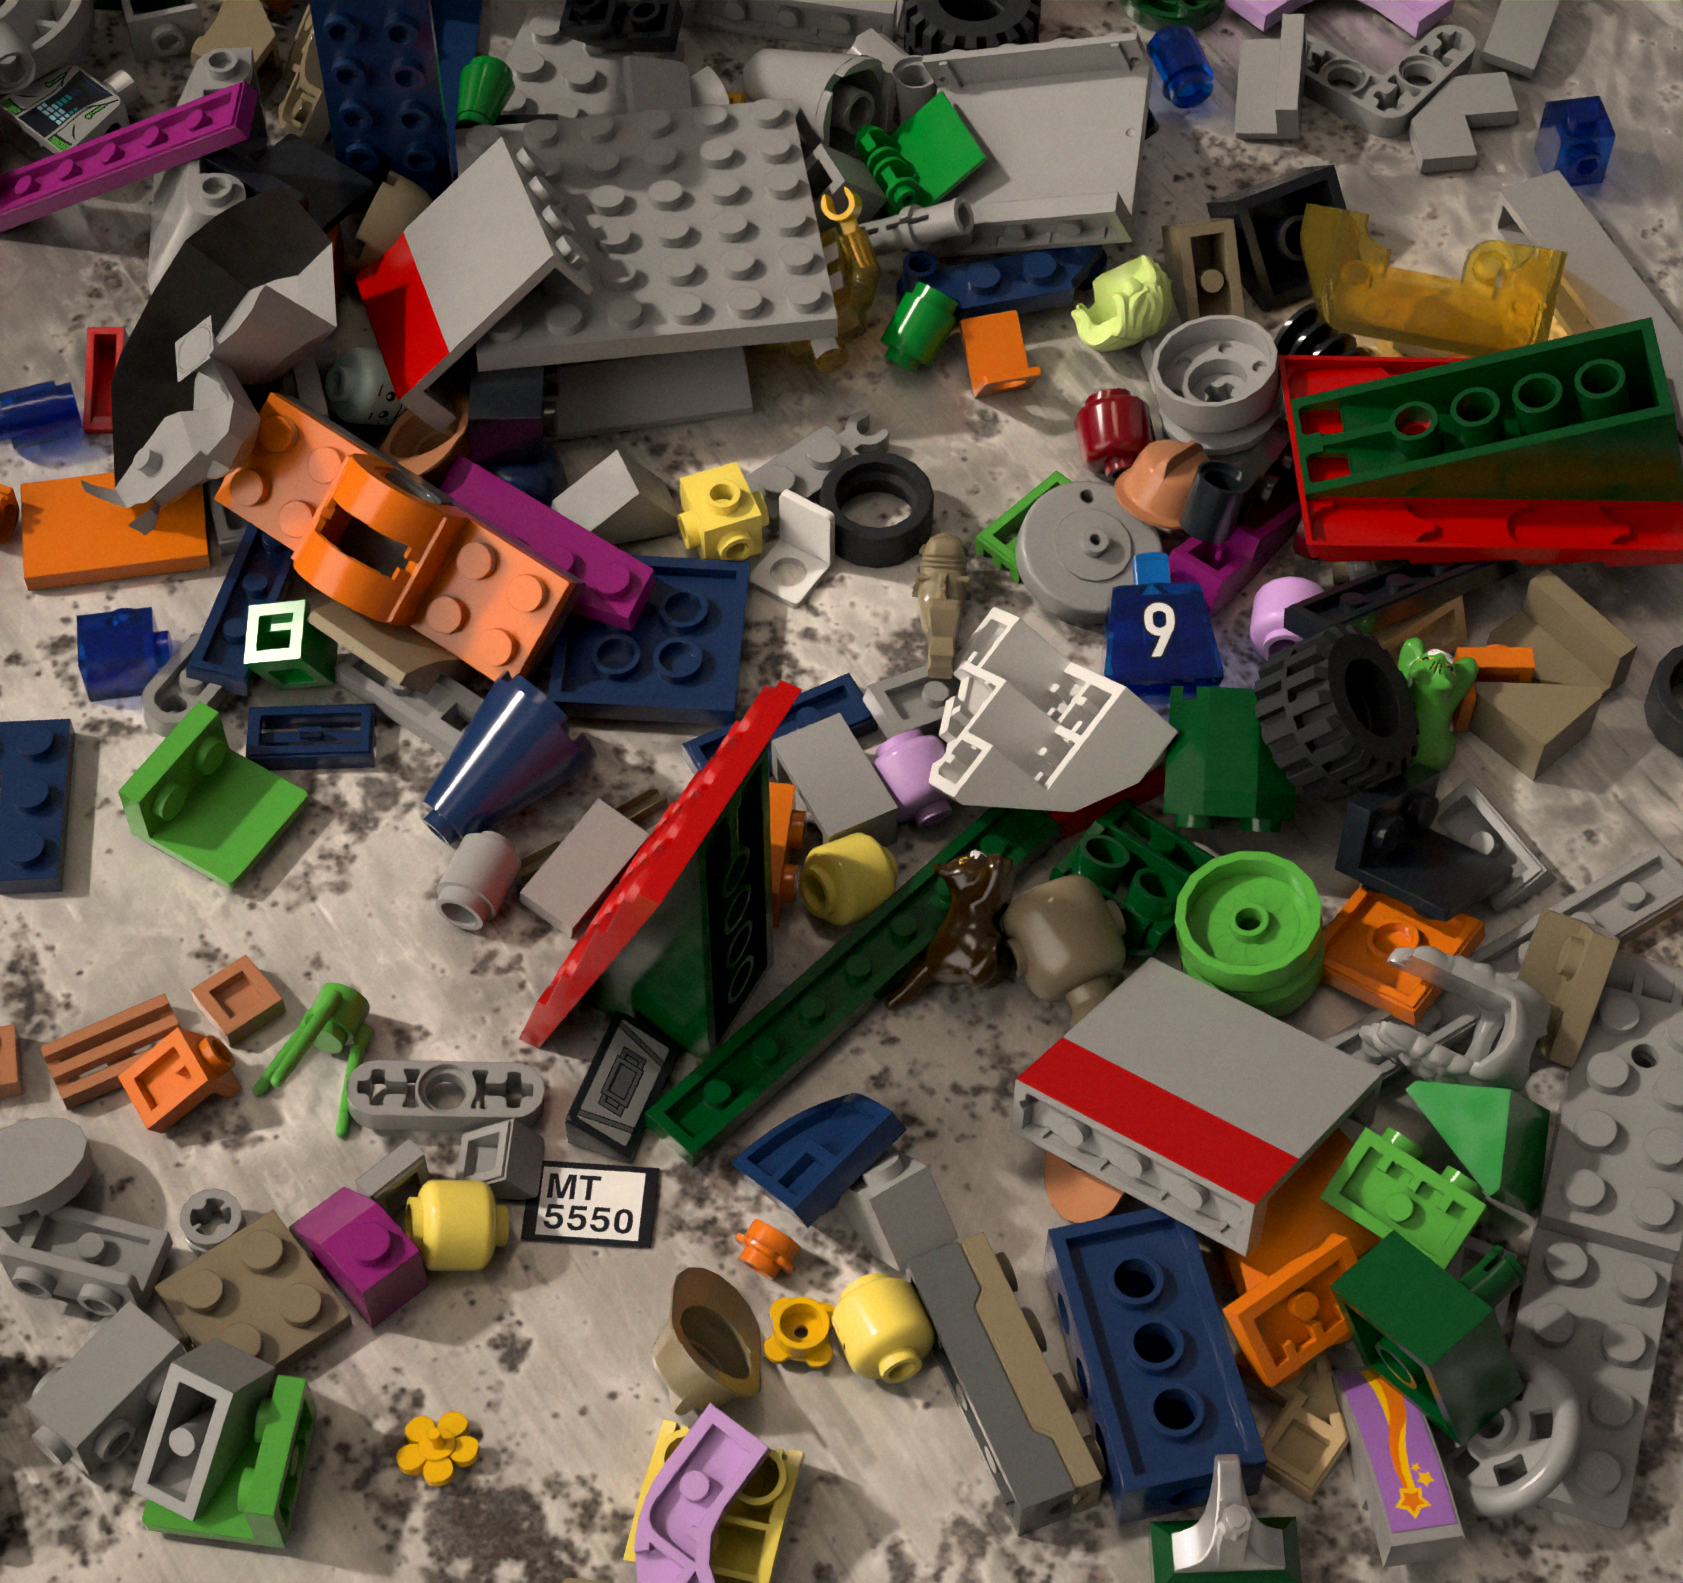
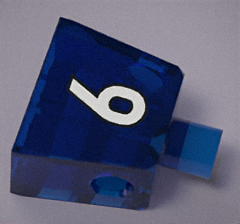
[1100,552,1224,698]

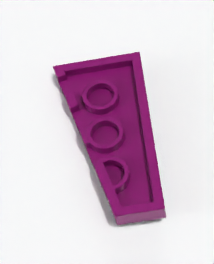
[440,454,657,631]

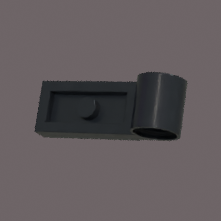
[1179,417,1295,543]

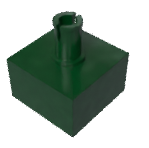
[1330,1230,1528,1447]

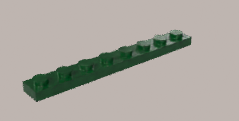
[645,807,1060,1168]

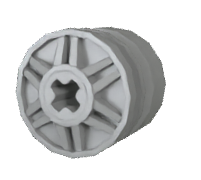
[1152,315,1286,468]

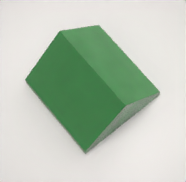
[1405,1081,1550,1215]

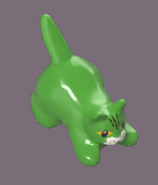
[1377,637,1479,785]

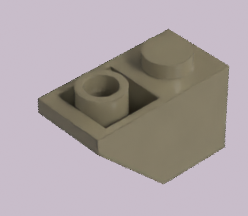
[191,0,283,103]

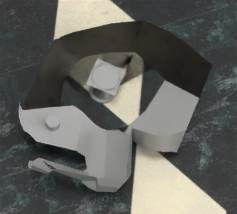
[81,185,337,536]

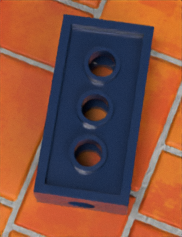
[1043,1208,1267,1525]

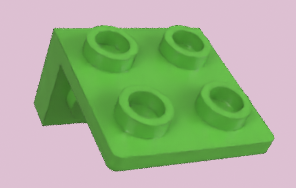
[118,701,309,890]
[1320,1127,1491,1271]
[142,1375,317,1549]

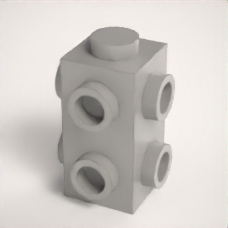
[25,1301,185,1476]

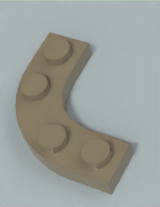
[278,4,332,150]

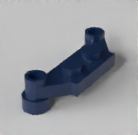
[896,244,1107,321]

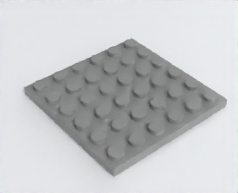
[454,99,838,372]

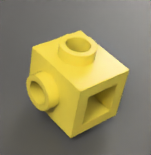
[677,461,769,561]

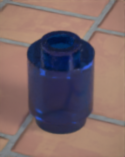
[1146,25,1214,109]
[0,380,83,451]

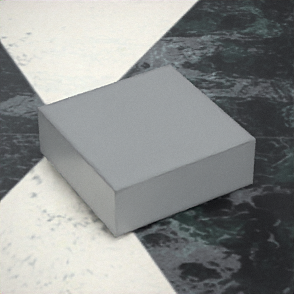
[355,1139,430,1218]

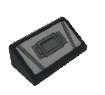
[565,1011,681,1164]

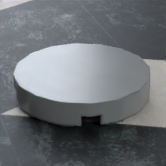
[0,1117,94,1227]

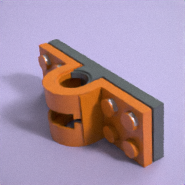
[214,392,587,683]

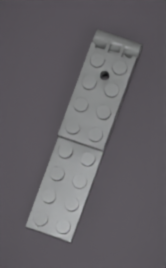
[1491,951,1683,1530]

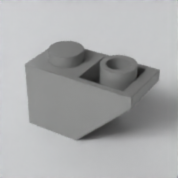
[837,1147,959,1272]

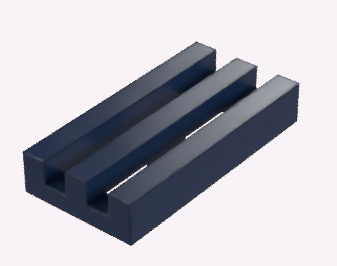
[245,704,377,771]

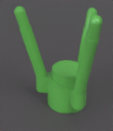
[253,982,375,1138]

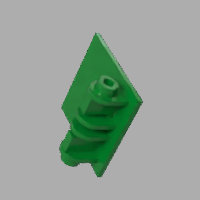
[855,91,988,217]

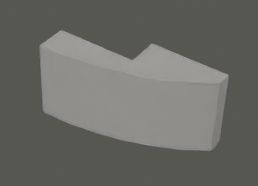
[1479,0,1560,78]

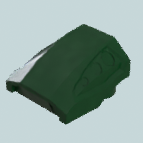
[1048,797,1216,957]

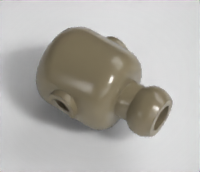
[1002,874,1126,1029]

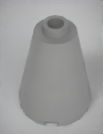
[742,48,896,160]

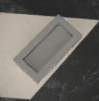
[519,798,650,938]

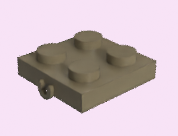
[154,1209,352,1378]

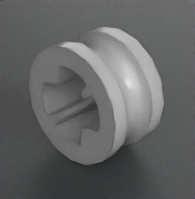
[180,1188,246,1257]

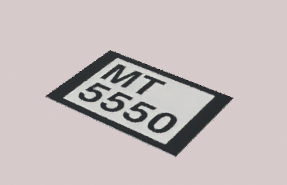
[521,1160,660,1249]

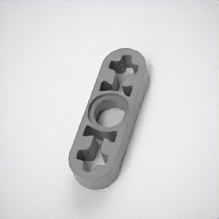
[346,1060,544,1131]

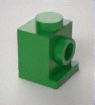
[244,600,338,690]

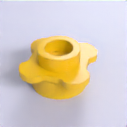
[764,1297,835,1369]

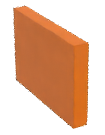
[20,472,211,591]

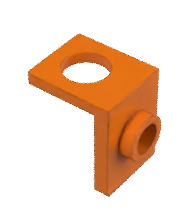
[959,310,1042,398]

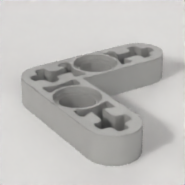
[1280,24,1476,138]

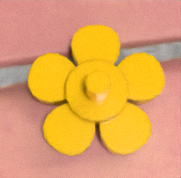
[396,1411,480,1487]

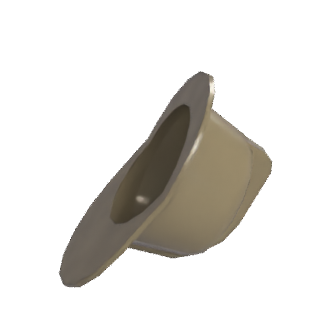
[651,1267,761,1416]

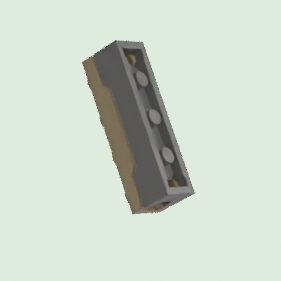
[905,1232,1107,1537]

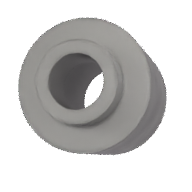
[435,831,522,930]

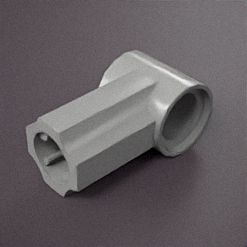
[846,28,937,126]

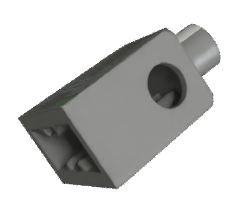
[0,65,140,163]

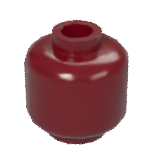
[1074,388,1156,481]

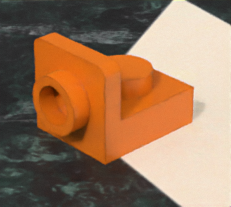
[118,1027,242,1134]

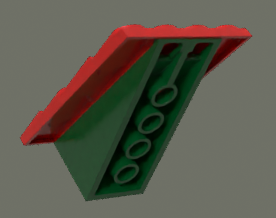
[1278,317,1683,567]
[519,680,803,1061]

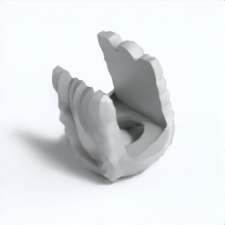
[1359,946,1552,1092]

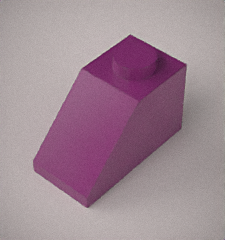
[288,1187,428,1329]

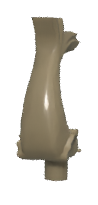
[912,533,972,679]

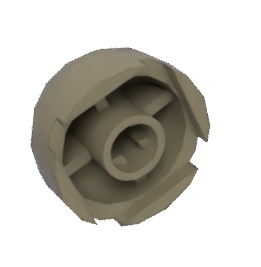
[342,170,434,280]

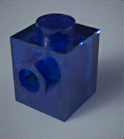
[1534,96,1616,187]
[76,607,173,702]

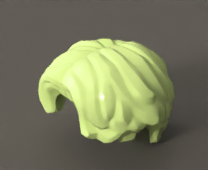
[1071,255,1173,352]

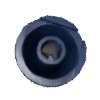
[422,670,597,846]

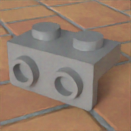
[0,1205,173,1316]

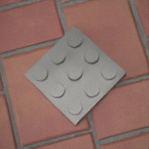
[500,9,684,120]

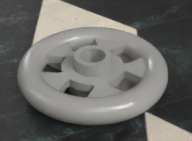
[1426,1352,1583,1517]

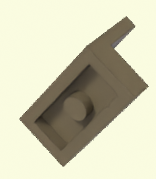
[1487,568,1638,699]

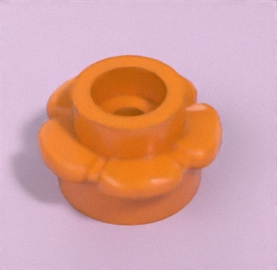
[735,1219,801,1280]

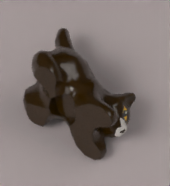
[884,850,1014,1011]

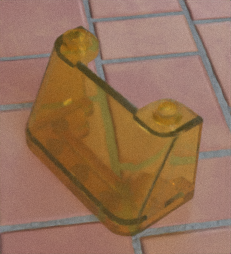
[1300,203,1568,357]

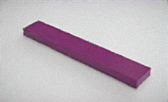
[0,81,258,232]

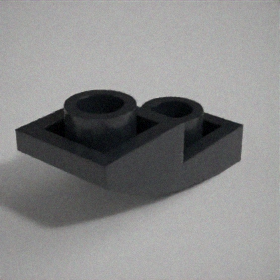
[559,0,684,52]

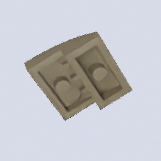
[306,601,476,695]

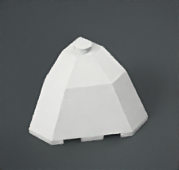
[928,607,1178,812]

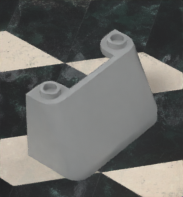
[147,47,271,295]

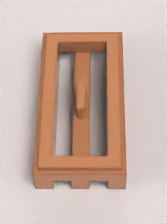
[39,993,181,1110]

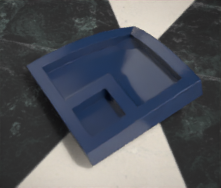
[731,1093,907,1228]

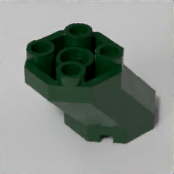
[1163,686,1296,833]

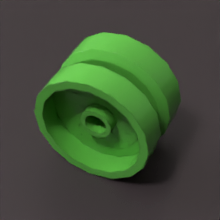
[1175,851,1325,1018]

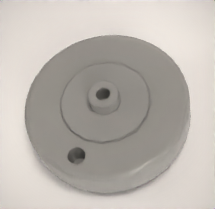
[1015,481,1163,624]

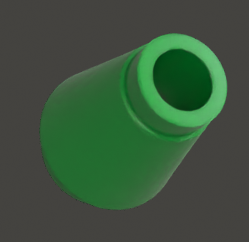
[455,55,515,129]

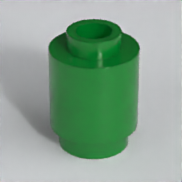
[880,282,959,374]

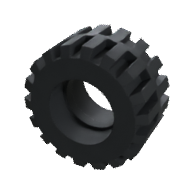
[904,0,1041,56]
[1254,624,1420,802]

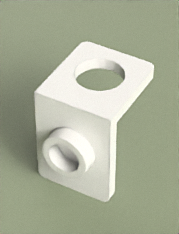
[750,489,835,609]

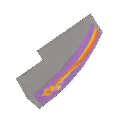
[1331,1366,1464,1568]

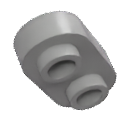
[142,633,230,737]

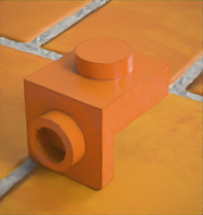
[1452,644,1535,732]

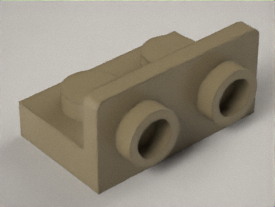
[1516,909,1620,1068]

